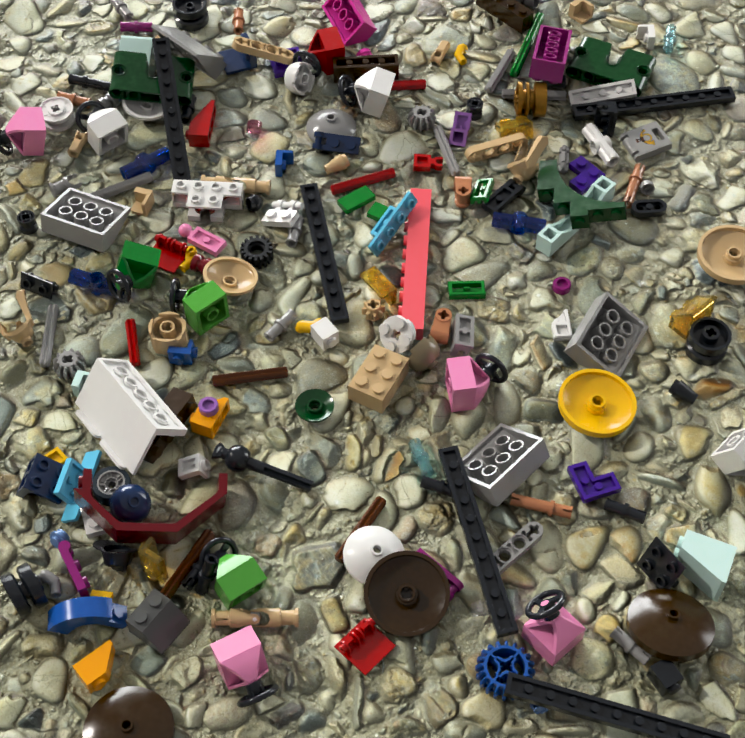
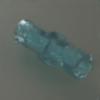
[663,24,677,54]
[408,438,434,477]

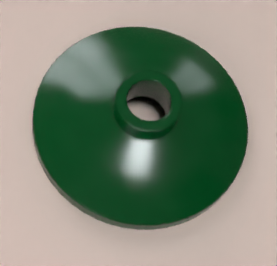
[295,389,334,423]

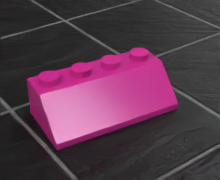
[322,0,377,46]

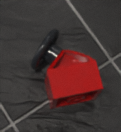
[293,26,345,78]

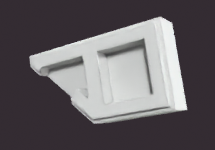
[551,309,573,342]

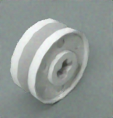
[39,96,75,132]

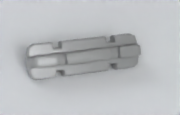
[558,145,570,174]

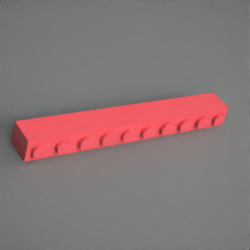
[398,188,432,340]

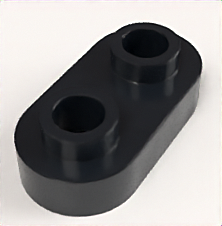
[631,199,667,218]

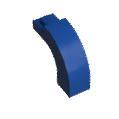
[47,596,127,635]

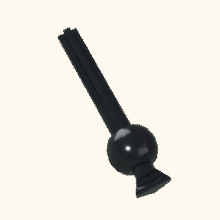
[212,442,314,492]

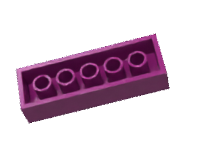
[529,25,572,84]

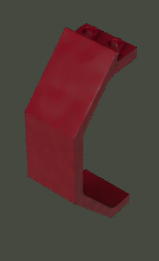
[73,468,228,544]

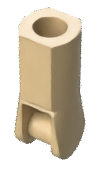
[430,40,450,65]
[67,130,88,158]

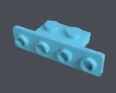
[368,191,418,257]
[53,450,102,523]

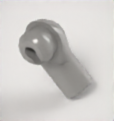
[37,570,61,598]

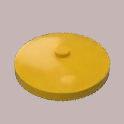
[558,369,637,438]

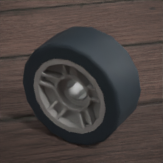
[92,466,132,507]

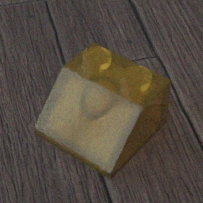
[668,295,718,340]

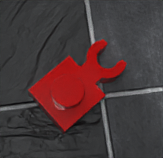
[413,154,443,172]

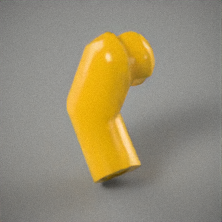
[454,43,468,65]
[179,246,197,273]
[295,318,321,333]

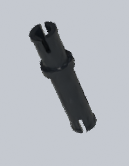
[68,74,110,92]

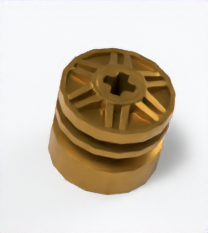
[514,81,547,117]

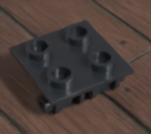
[637,537,686,590]

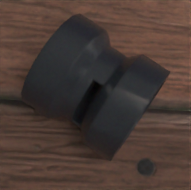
[466,97,483,121]
[17,210,38,235]

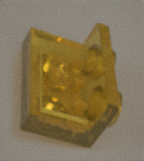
[495,116,534,139]
[361,266,397,306]
[138,537,169,584]

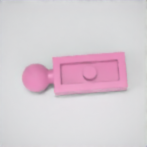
[178,223,227,257]

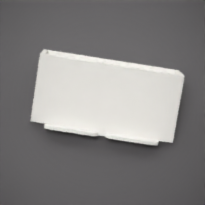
[75,358,188,475]

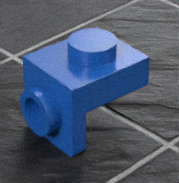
[167,339,198,365]

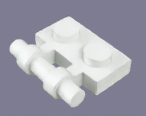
[261,200,304,228]

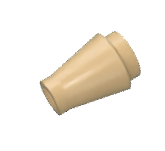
[324,154,350,175]

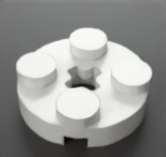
[379,315,416,354]

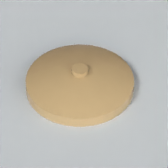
[697,225,745,285]

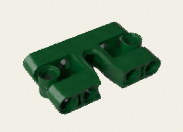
[566,37,656,97]
[109,51,195,106]

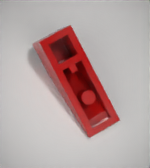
[185,100,216,148]

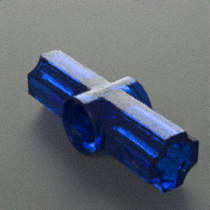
[119,146,170,180]
[491,211,547,235]
[68,268,125,297]

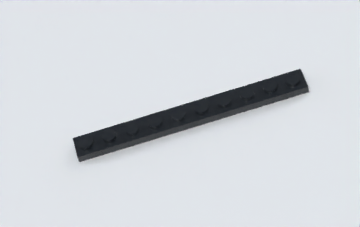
[152,37,191,180]
[571,86,736,121]
[300,183,349,325]
[438,445,519,638]
[503,672,730,738]

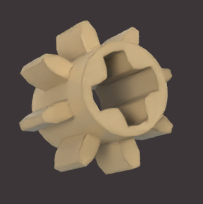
[362,298,385,322]

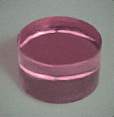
[246,119,262,134]

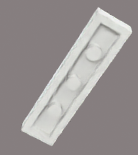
[568,79,637,106]

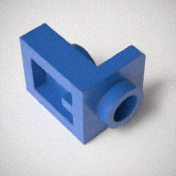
[275,150,294,177]

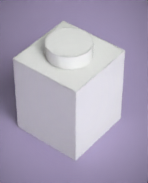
[310,317,339,351]

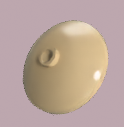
[203,256,258,296]

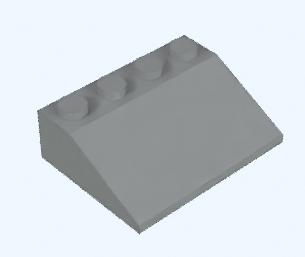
[151,24,227,80]
[40,187,131,253]
[563,291,648,377]
[462,423,550,507]

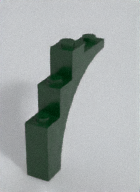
[537,159,627,229]

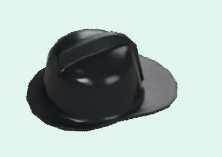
[93,540,137,572]

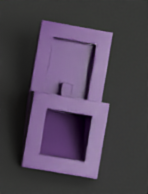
[449,111,472,147]

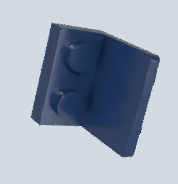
[218,32,257,75]
[16,453,64,505]

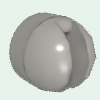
[640,180,655,195]

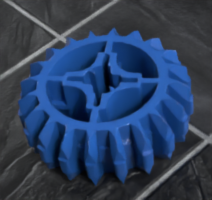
[475,640,536,701]

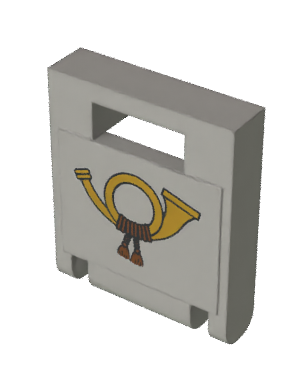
[620,121,672,162]

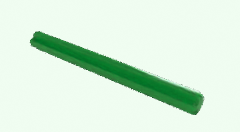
[510,12,545,78]

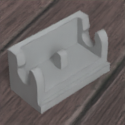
[450,313,475,356]

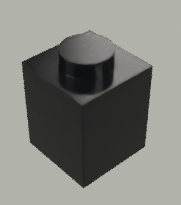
[646,660,684,697]

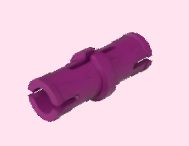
[120,20,153,33]

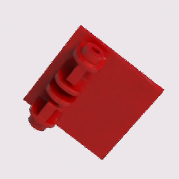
[153,233,189,274]
[334,617,396,676]

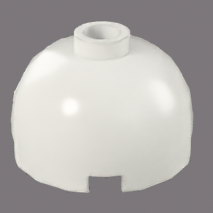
[284,62,315,96]

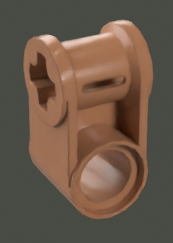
[454,176,472,208]
[430,308,452,345]

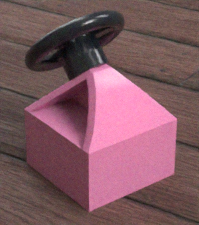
[0,107,46,156]
[445,353,508,412]
[521,589,586,666]
[210,625,279,708]

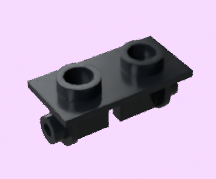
[20,271,59,300]

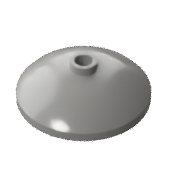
[306,109,356,145]

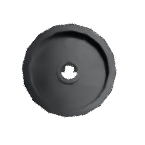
[172,0,209,31]
[685,317,732,366]
[0,562,49,619]

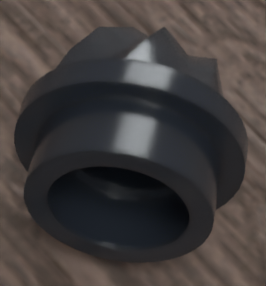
[245,194,263,212]

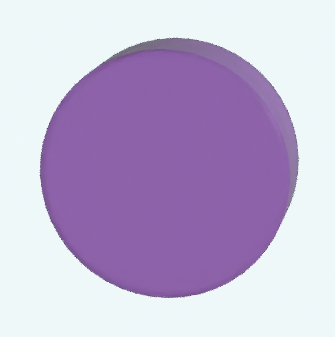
[198,397,219,417]

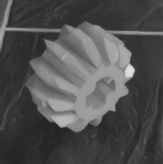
[407,104,436,132]
[53,348,86,381]

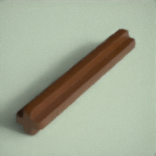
[212,367,288,386]
[335,496,386,564]
[161,529,215,599]

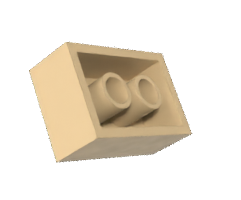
[348,344,409,414]

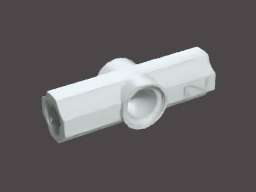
[582,123,620,168]

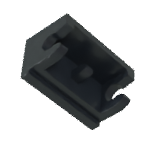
[593,101,618,138]

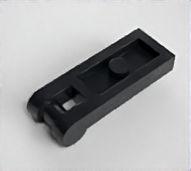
[481,178,526,216]

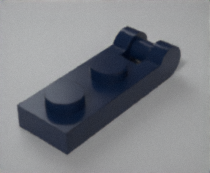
[312,131,361,155]

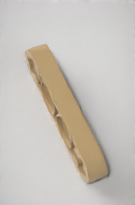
[232,36,294,65]
[464,133,528,163]

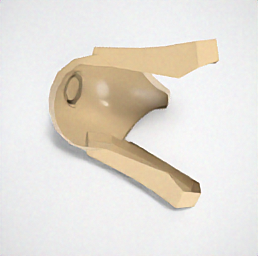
[507,135,548,184]
[0,289,35,347]

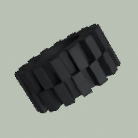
[240,235,273,269]

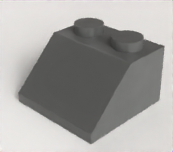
[125,588,190,655]

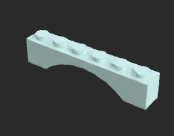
[535,175,616,257]

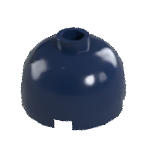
[109,484,151,523]

